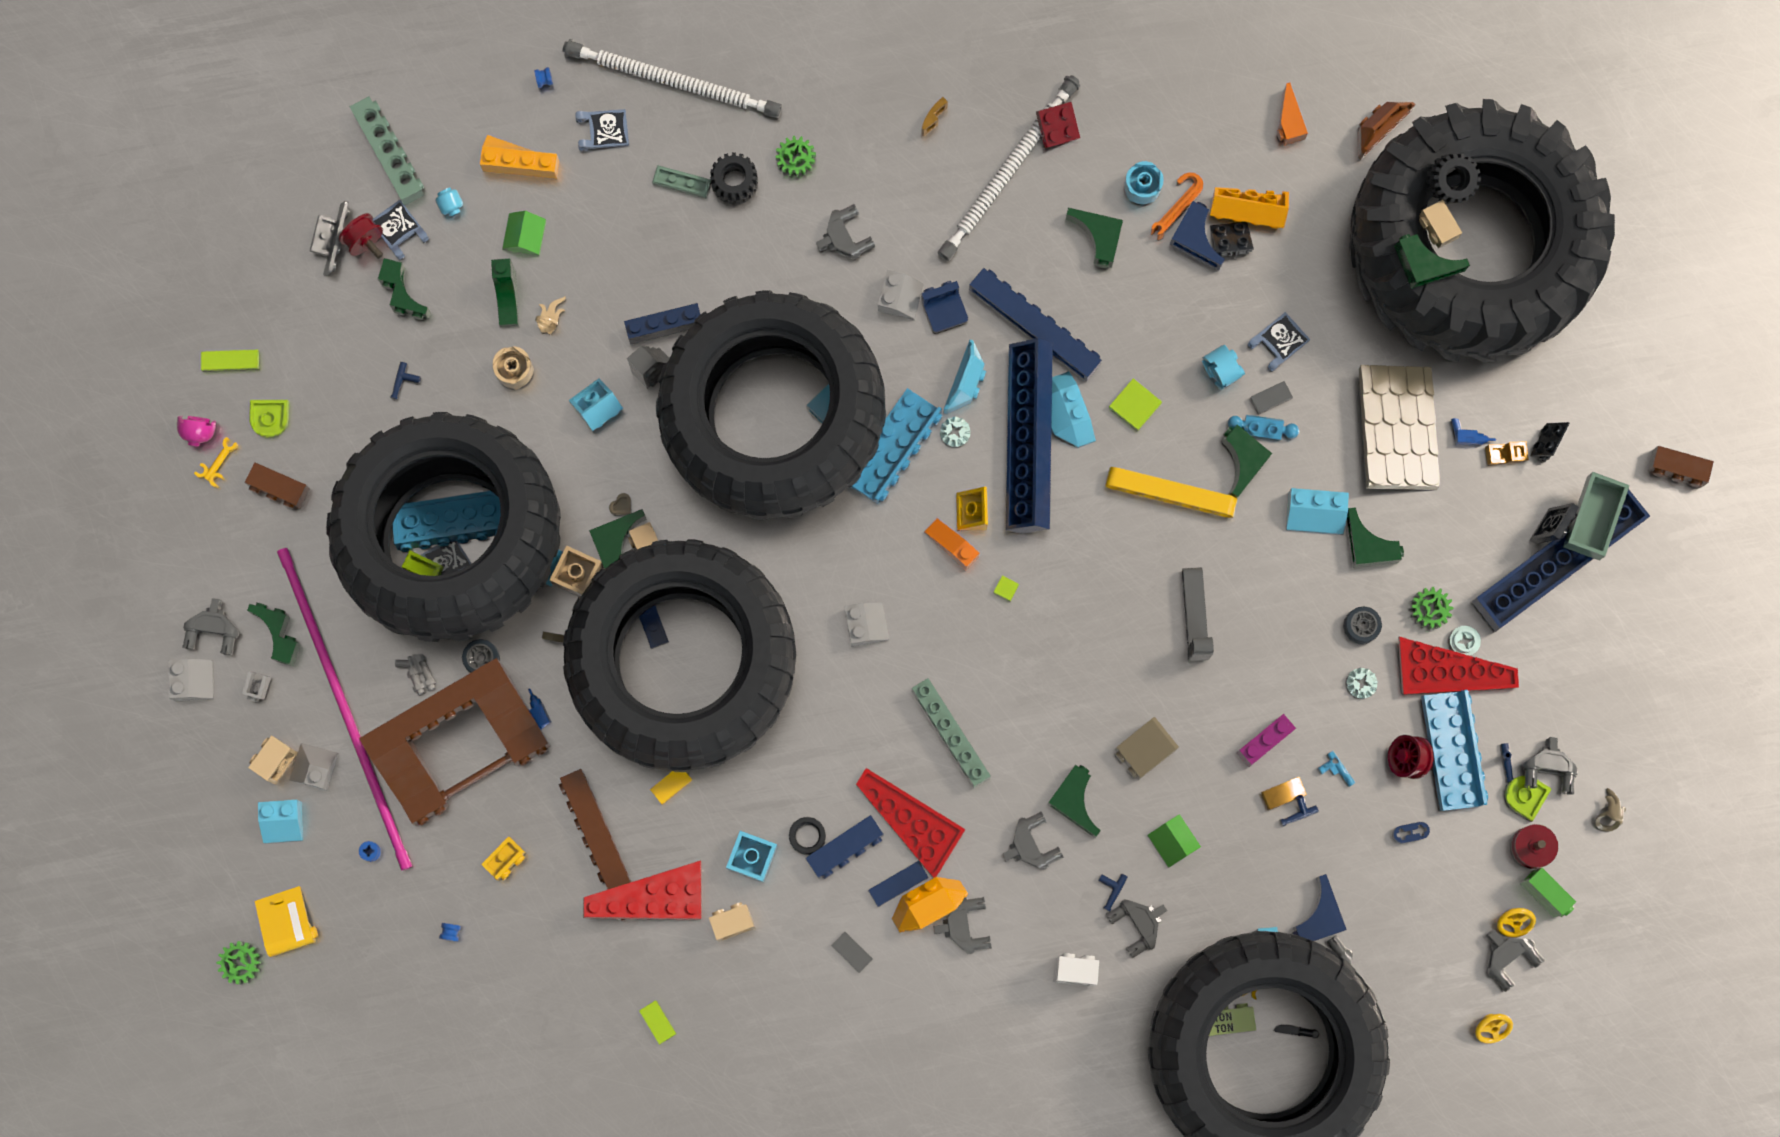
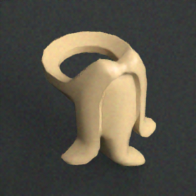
[535,296,566,335]

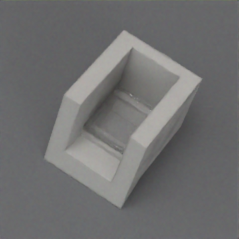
[242,672,272,702]

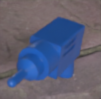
[1451,418,1496,445]
[528,688,552,730]

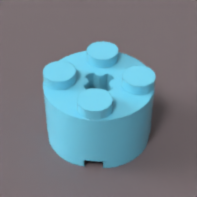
[1124,161,1164,204]
[1202,345,1245,390]

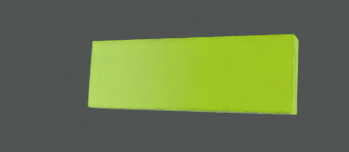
[201,349,259,372]

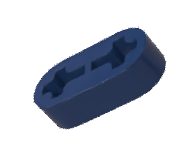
[1392,822,1430,844]

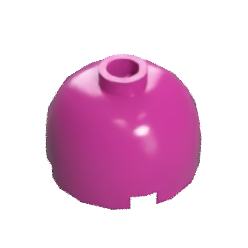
[177,416,216,446]

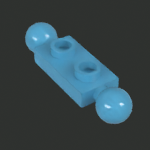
[1228,415,1299,440]

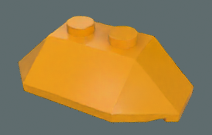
[892,877,968,932]

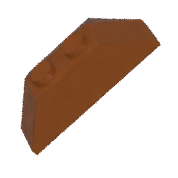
[1358,102,1416,160]

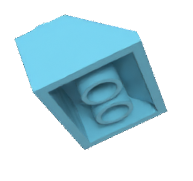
[1286,488,1349,535]

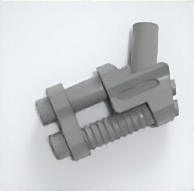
[395,654,436,695]

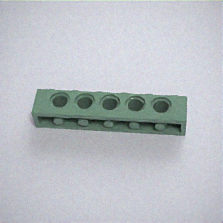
[349,96,424,205]
[912,678,991,789]

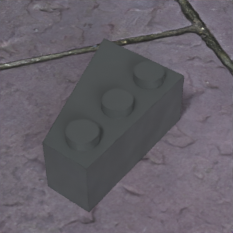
[627,346,669,388]

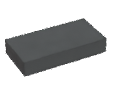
[1250,381,1293,415]
[831,932,873,973]

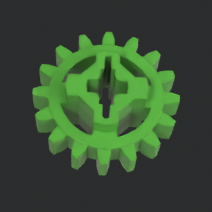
[775,136,816,177]
[1410,587,1454,629]
[216,941,261,984]

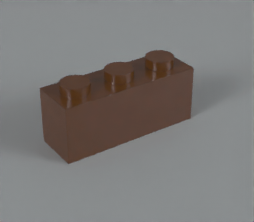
[1648,446,1714,488]
[244,462,310,509]

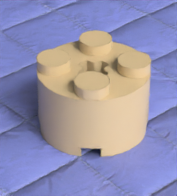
[493,346,534,389]

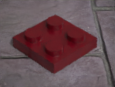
[1036,102,1080,148]

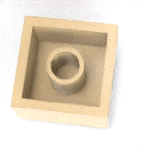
[550,546,603,596]
[248,735,298,785]
[709,902,756,942]

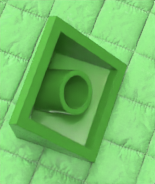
[502,211,546,256]
[1147,814,1201,868]

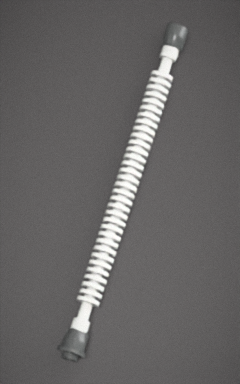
[562,39,782,118]
[937,75,1081,261]

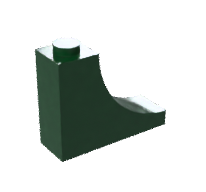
[1065,207,1123,268]
[1394,234,1470,289]
[491,258,519,327]
[1221,425,1272,498]
[1346,507,1404,568]
[589,509,647,569]
[1048,765,1101,838]

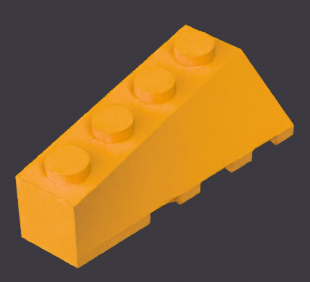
[480,135,559,179]
[1210,187,1289,229]

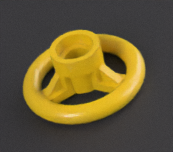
[1497,908,1536,938]
[1475,1014,1513,1044]

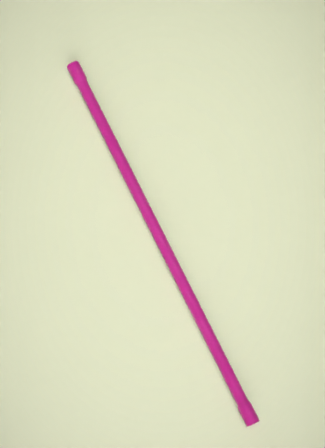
[277,548,412,871]

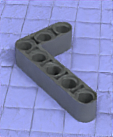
[1182,567,1214,661]

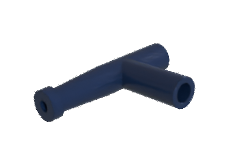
[390,362,421,400]
[1501,743,1514,783]
[1280,794,1319,827]
[1098,873,1128,912]

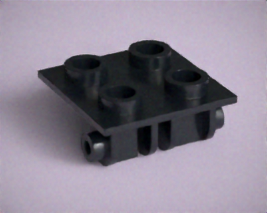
[1210,222,1254,256]
[1530,422,1570,462]

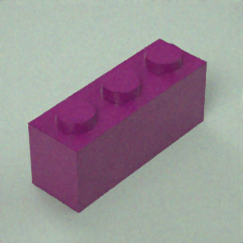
[1236,714,1296,767]

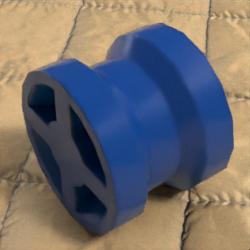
[534,67,553,88]
[359,841,381,862]
[439,923,461,942]

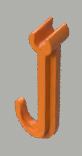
[1151,172,1204,240]

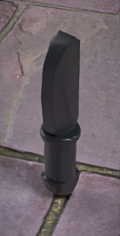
[1274,1024,1320,1039]

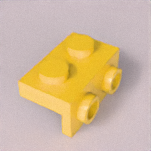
[481,836,526,881]

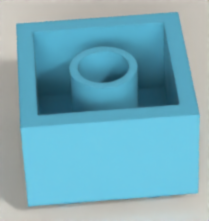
[726,831,777,883]

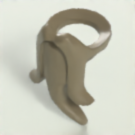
[1595,788,1626,832]

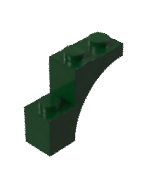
[378,258,431,320]
[247,602,301,667]

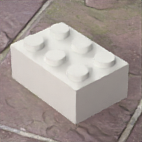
[1054,953,1099,986]

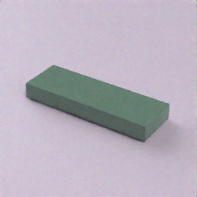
[652,165,711,199]

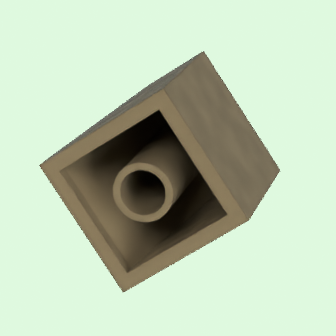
[1115,717,1179,780]

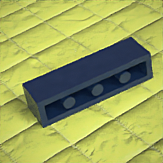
[624,303,700,345]
[806,815,884,879]

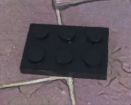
[1530,503,1579,544]

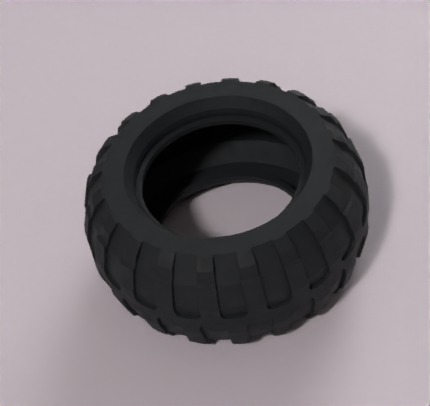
[656,290,886,520]
[326,412,561,642]
[563,539,797,772]
[1148,931,1390,1137]

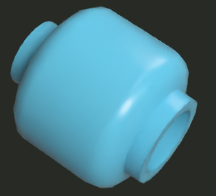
[435,187,463,217]

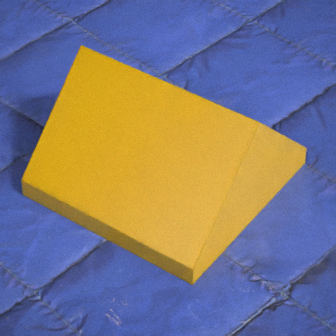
[956,487,988,531]

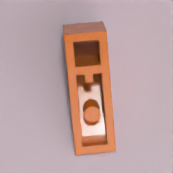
[1277,82,1308,146]
[924,518,980,571]

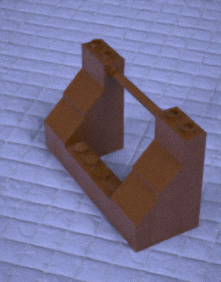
[359,658,550,826]

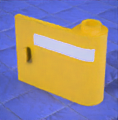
[255,886,318,957]

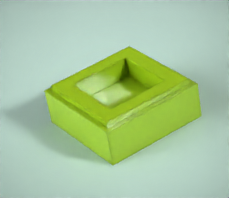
[993,575,1019,601]

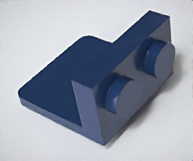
[921,281,968,333]

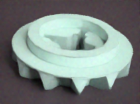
[940,417,971,447]
[1450,626,1481,656]
[1346,667,1378,699]

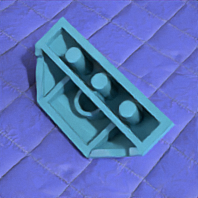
[943,340,987,414]
[1051,372,1096,448]

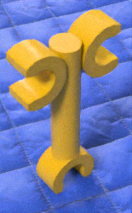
[194,437,238,488]

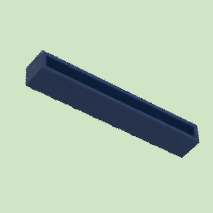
[969,268,1102,382]

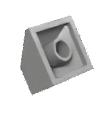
[289,743,339,791]

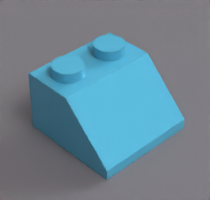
[569,378,623,431]
[258,800,303,843]

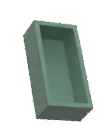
[1563,472,1630,561]

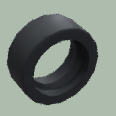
[789,817,826,855]

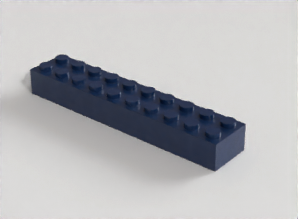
[1006,338,1053,534]
[1472,489,1650,632]

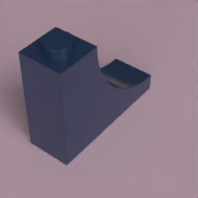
[1170,201,1225,270]
[1292,874,1347,941]

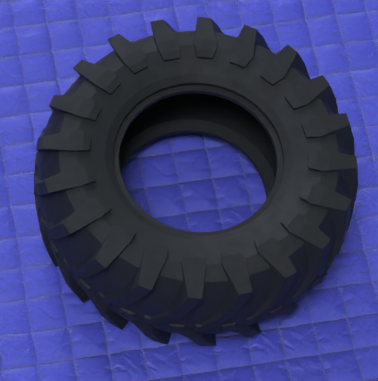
[1349,99,1615,363]

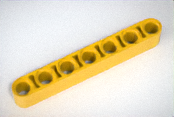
[1105,467,1237,518]

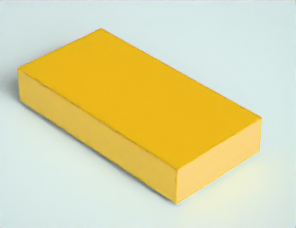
[650,771,693,805]

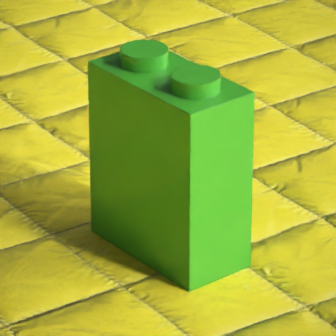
[1520,867,1576,918]

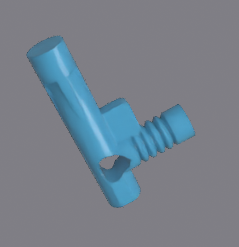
[1318,751,1356,787]

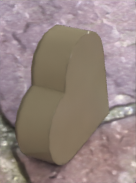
[609,493,632,516]
[542,631,564,643]

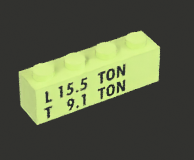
[1209,1003,1256,1036]

